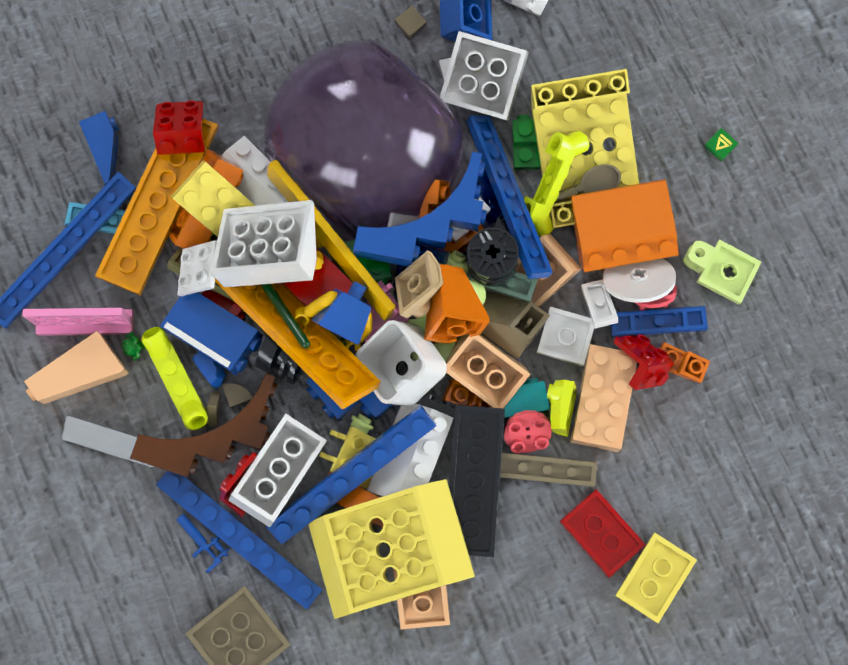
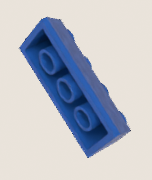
[440,0,492,42]

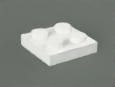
[537,307,594,367]

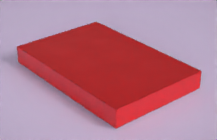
[559,489,646,578]

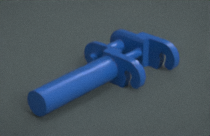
[176,514,230,574]

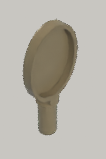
[557,164,621,202]

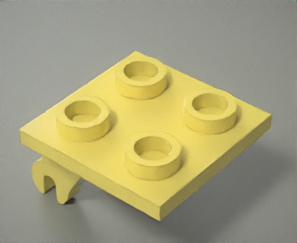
[319,426,375,489]

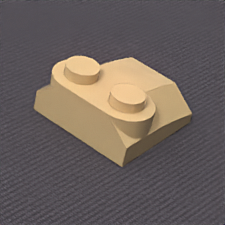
[395,250,443,319]

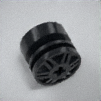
[467,227,519,287]
[255,334,304,385]

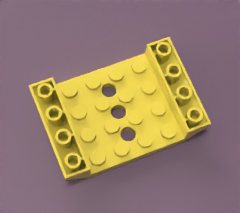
[531,69,639,228]
[308,479,475,619]

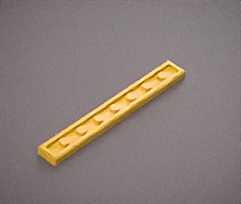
[267,160,395,321]

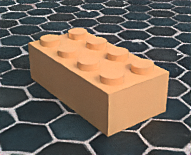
[570,344,637,452]

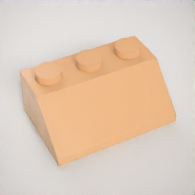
[446,334,530,408]

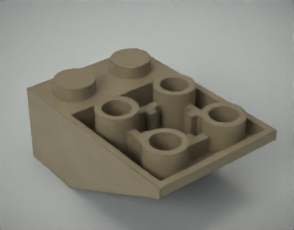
[482,291,550,359]

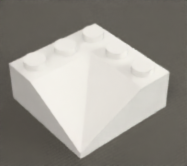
[439,31,528,121]

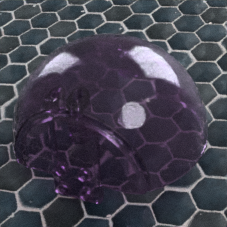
[264,39,464,239]

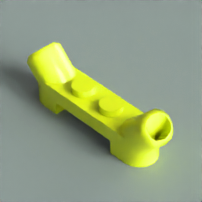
[524,131,589,236]
[141,327,208,431]

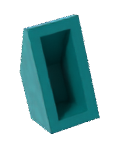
[504,378,550,420]

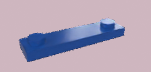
[610,306,708,338]

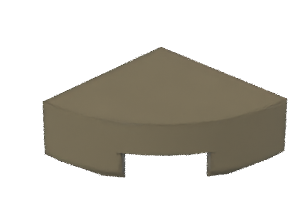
[222,383,253,408]
[207,392,221,426]

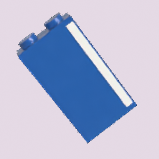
[160,292,263,376]

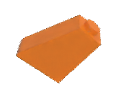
[424,264,490,344]

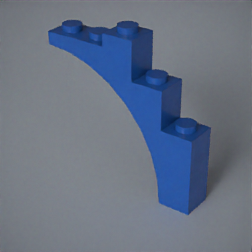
[353,152,487,267]

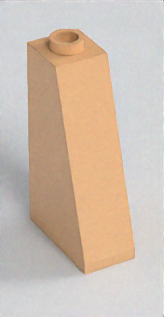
[24,331,129,404]

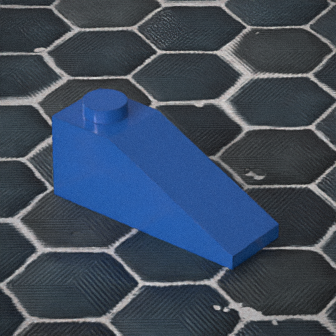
[79,111,119,185]

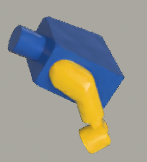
[294,281,373,351]

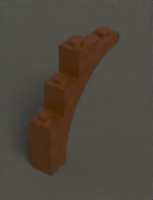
[130,373,277,478]

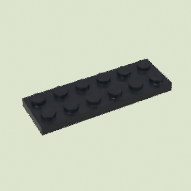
[449,405,505,557]

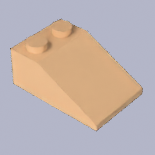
[502,234,582,307]
[393,568,450,629]

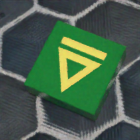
[704,128,739,162]

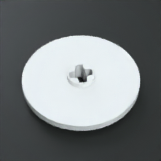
[603,258,676,303]

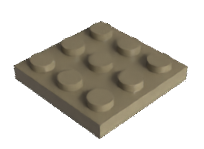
[185,586,291,665]

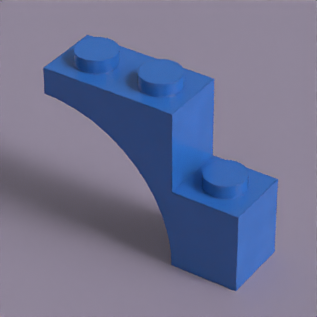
[306,378,394,421]

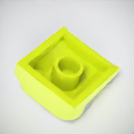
[547,380,577,437]

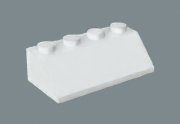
[367,404,454,497]

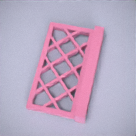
[23,308,134,336]

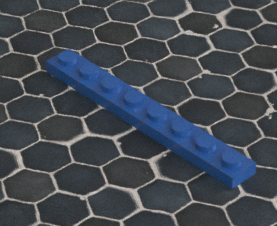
[466,115,553,279]
[0,172,136,329]
[266,405,436,544]
[156,471,323,609]

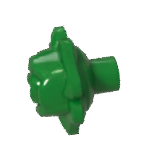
[121,332,146,361]

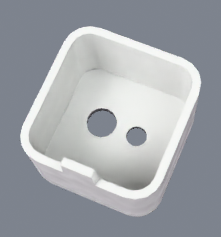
[355,320,447,406]

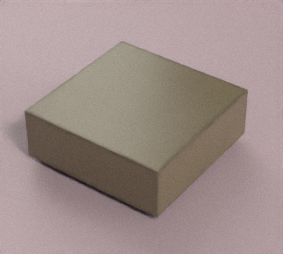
[394,6,427,39]

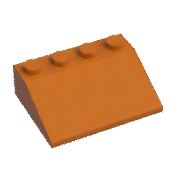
[571,179,679,272]

